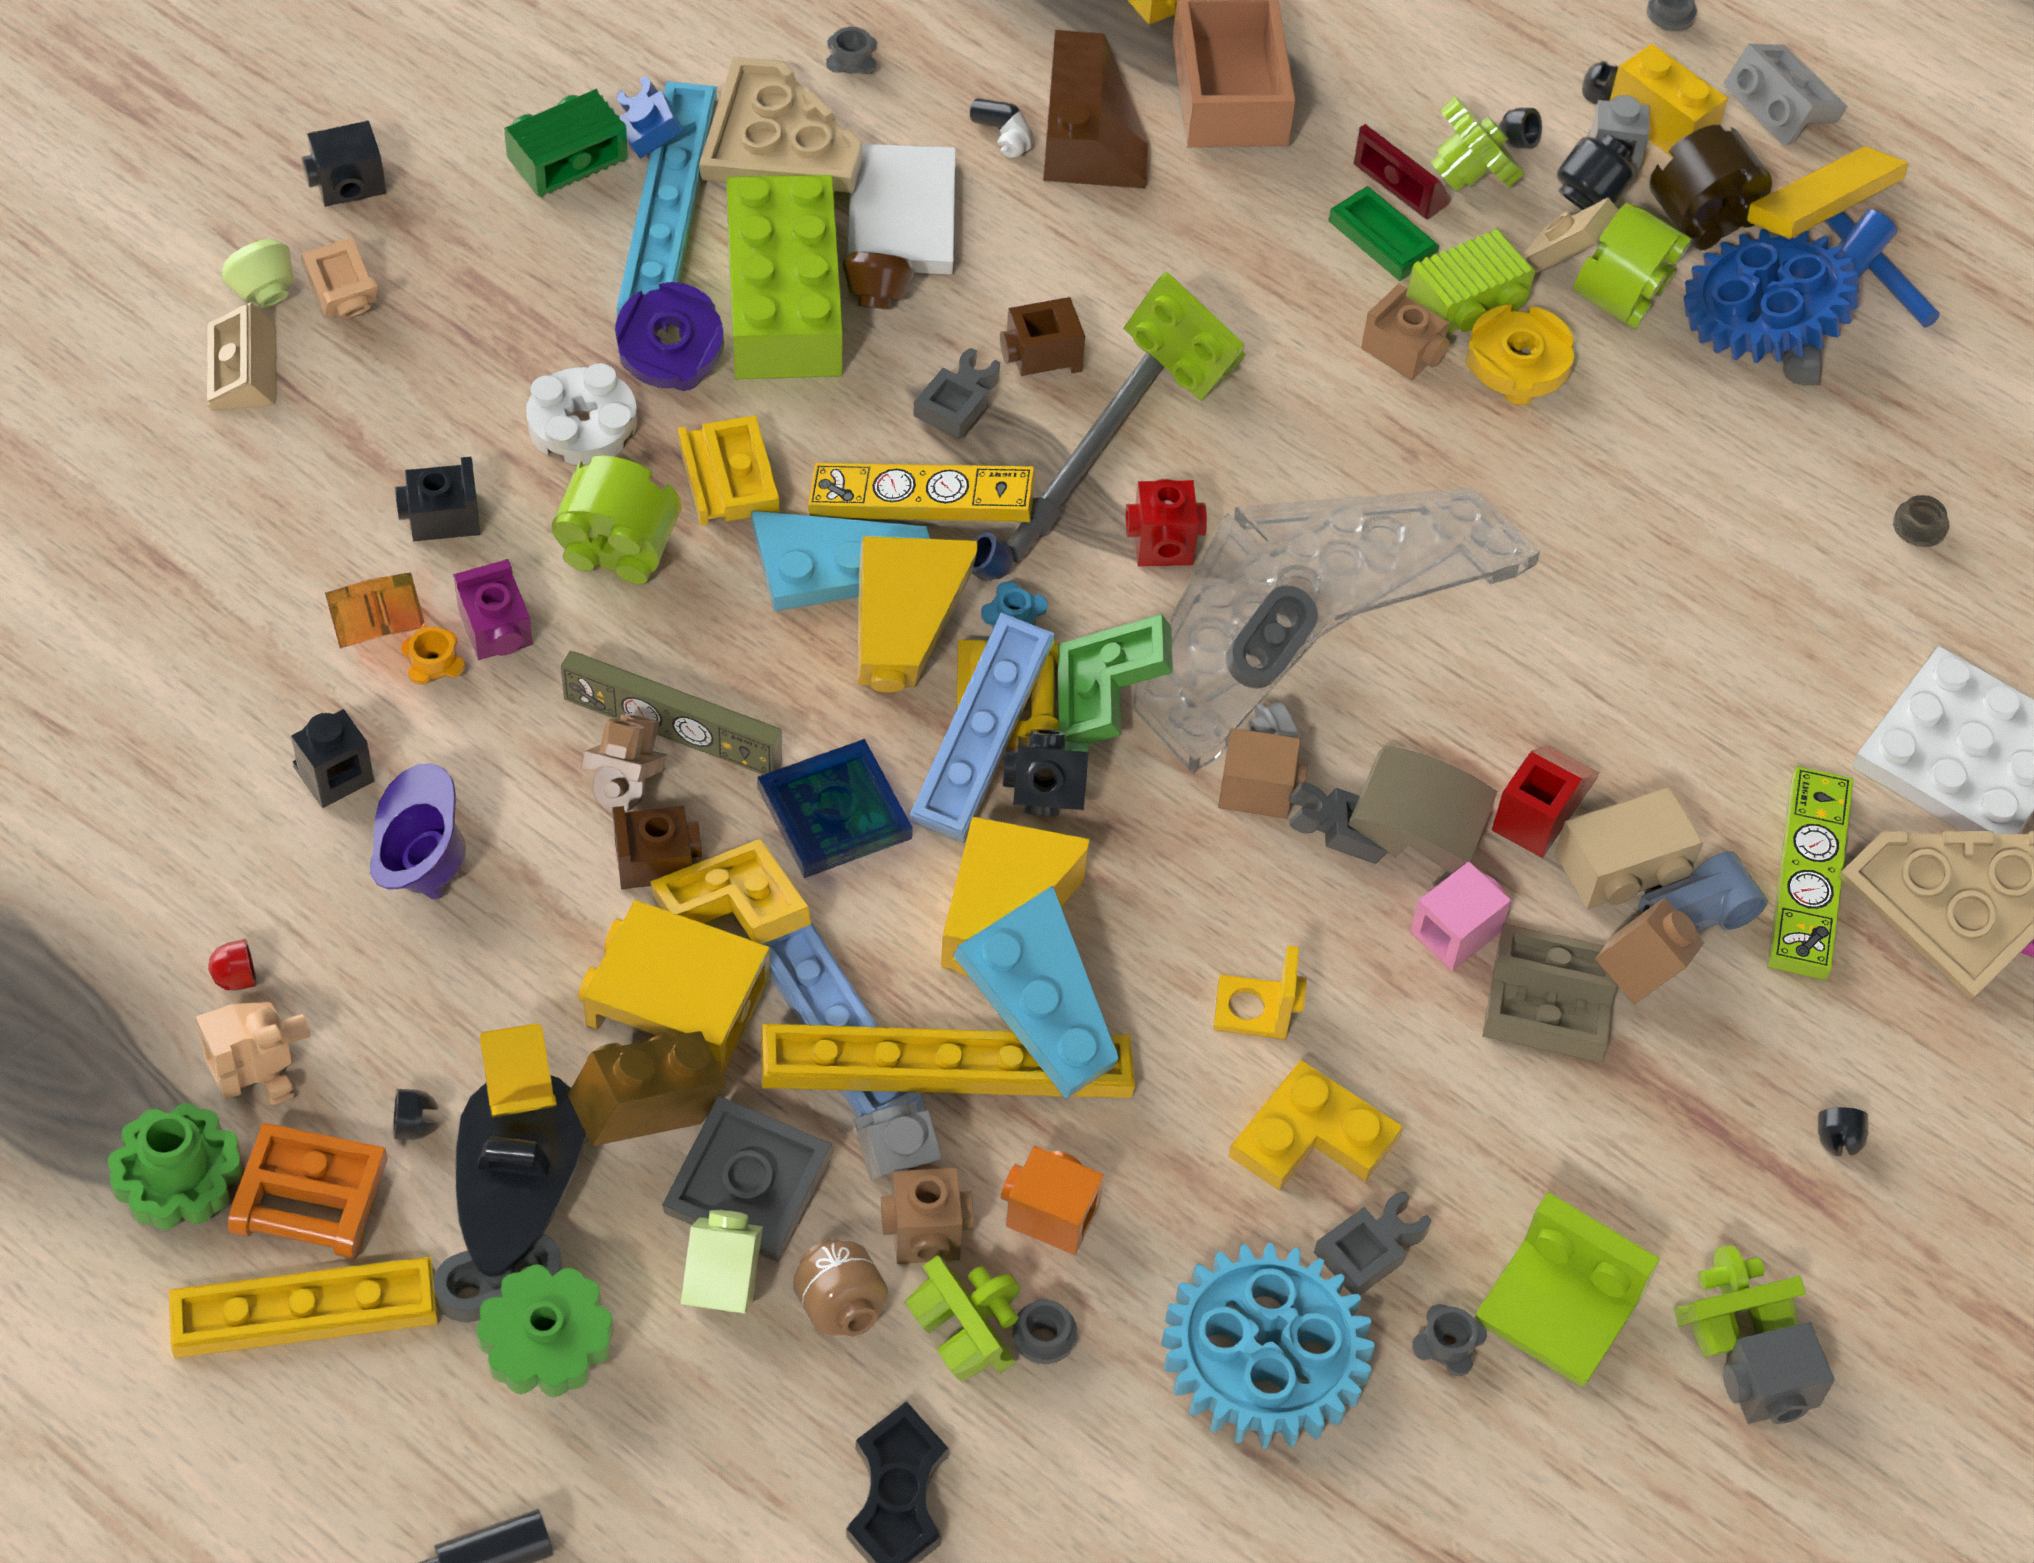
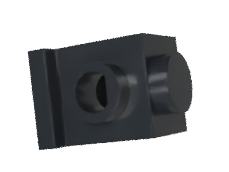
[395,456,481,542]
[291,709,375,809]

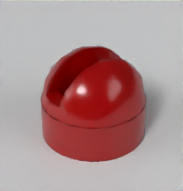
[208,939,257,991]

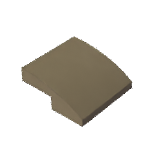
[1348,746,1498,874]
[1482,923,1617,1063]

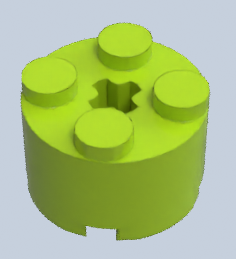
[1572,202,1692,330]
[551,455,682,585]

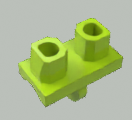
[1673,1245,1806,1357]
[904,1255,1020,1382]

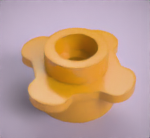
[401,627,465,685]

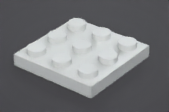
[1852,646,2034,834]

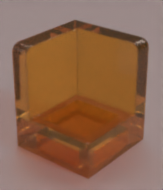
[325,572,425,648]

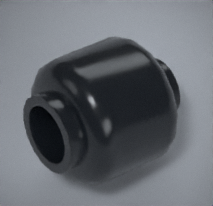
[1557,134,1634,210]

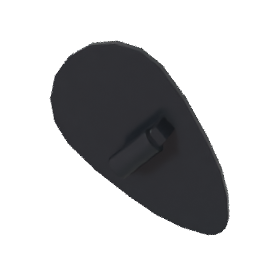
[456,1075,586,1277]

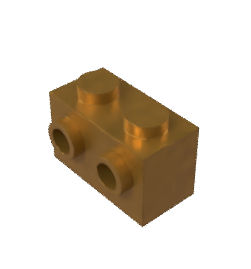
[567,1031,727,1146]

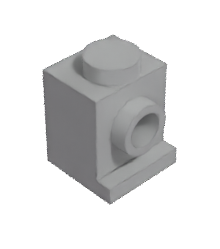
[1587,95,1649,178]
[854,1102,942,1180]

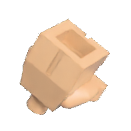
[195,1002,310,1105]

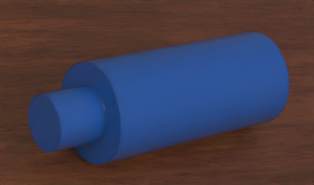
[1837,209,1897,279]

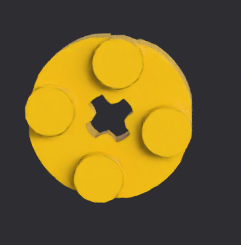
[1465,304,1575,405]

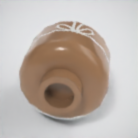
[793,1240,888,1337]

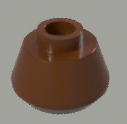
[842,252,915,310]

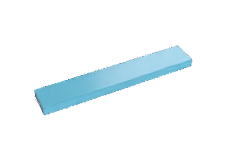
[617,81,717,316]

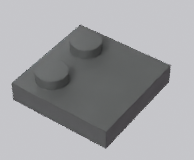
[662,1096,833,1263]

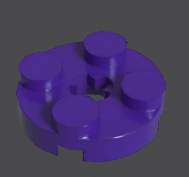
[615,282,725,391]

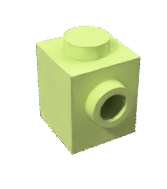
[681,1210,763,1314]

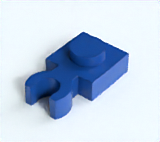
[617,76,683,159]

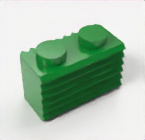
[504,89,628,198]

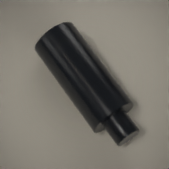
[418,1509,553,1563]

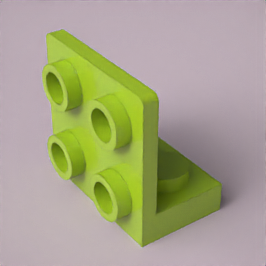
[1123,272,1246,401]
[1475,1192,1660,1386]

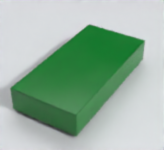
[1328,185,1439,281]

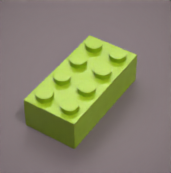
[726,175,843,380]

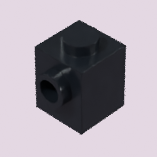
[302,120,386,207]

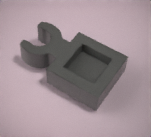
[913,348,1000,439]
[1289,783,1388,864]
[1314,1191,1432,1295]

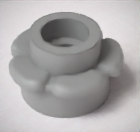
[1248,702,1298,738]

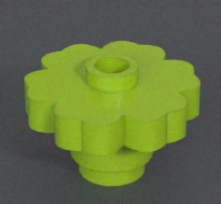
[1430,95,1525,192]

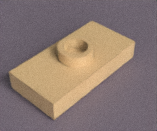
[1522,197,1619,275]

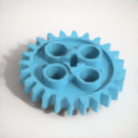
[1161,1243,1374,1449]

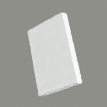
[848,144,955,274]

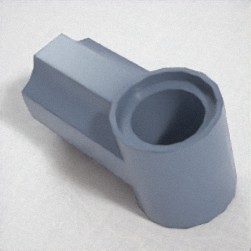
[1638,851,1768,933]

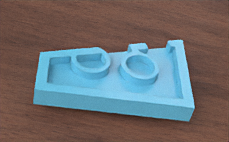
[751,511,930,611]
[954,886,1119,1099]

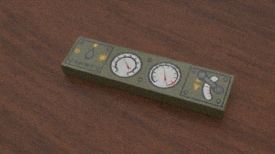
[561,651,782,779]

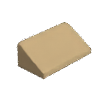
[207,302,276,410]

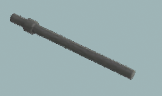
[1007,352,1163,562]

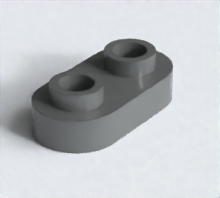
[1226,586,1318,689]
[433,1234,563,1322]

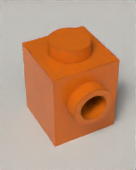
[1001,1146,1104,1255]

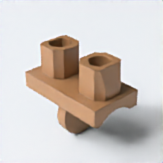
[581,713,667,812]

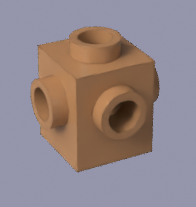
[881,1164,973,1264]

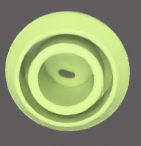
[221,239,293,308]

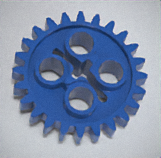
[1684,229,1859,363]

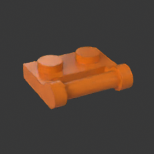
[228,1122,388,1259]

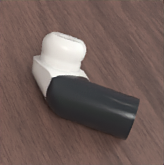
[970,98,1033,158]

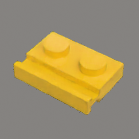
[678,415,779,526]

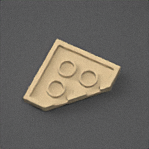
[699,57,864,193]
[1839,831,2034,1001]

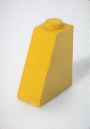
[857,536,977,693]
[941,816,1090,977]

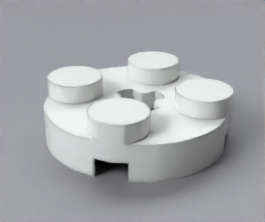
[526,363,637,465]

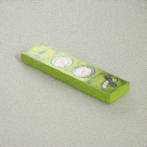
[1767,766,1854,980]

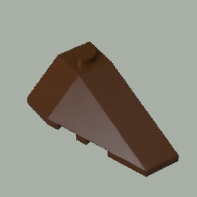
[1043,30,1148,189]

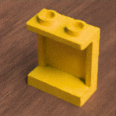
[578,899,770,1073]

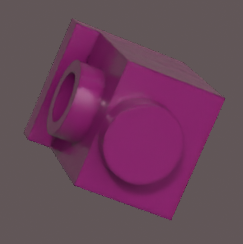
[453,559,533,660]

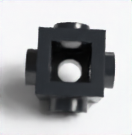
[1003,729,1089,817]

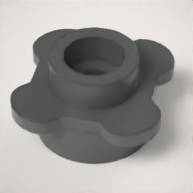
[826,27,877,74]
[1412,1304,1487,1376]

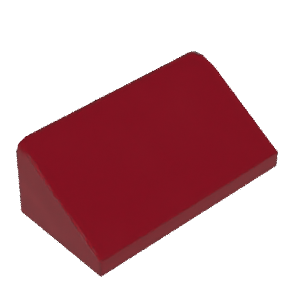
[1353,124,1451,220]

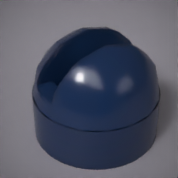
[972,532,1014,581]

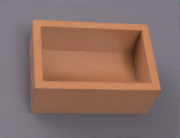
[1173,0,1295,147]

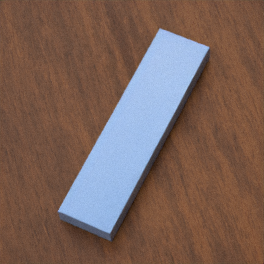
[910,613,1054,843]
[762,922,924,1117]

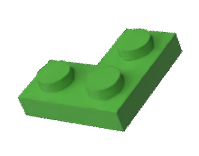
[1058,614,1173,744]

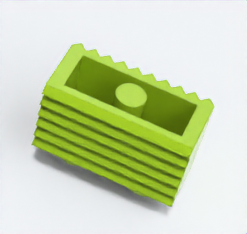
[1407,228,1535,335]

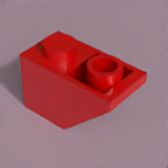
[1491,745,1599,858]

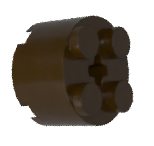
[1649,125,1772,250]

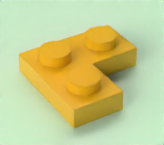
[650,839,811,944]
[1228,1059,1403,1191]

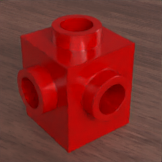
[1125,479,1207,567]

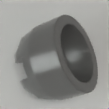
[1782,343,1820,386]

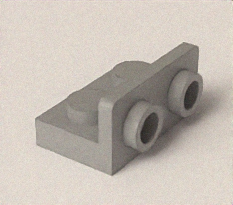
[1724,44,1848,145]

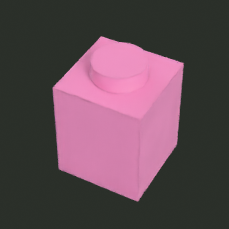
[1410,861,1512,971]

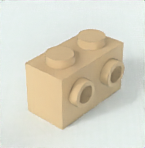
[1555,787,1703,909]

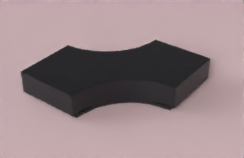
[846,1401,949,1563]

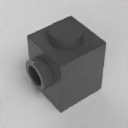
[1723,1322,1835,1424]

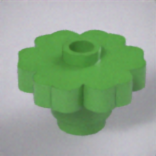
[108,1103,243,1230]
[476,1265,613,1397]

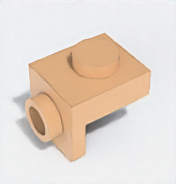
[301,237,378,319]

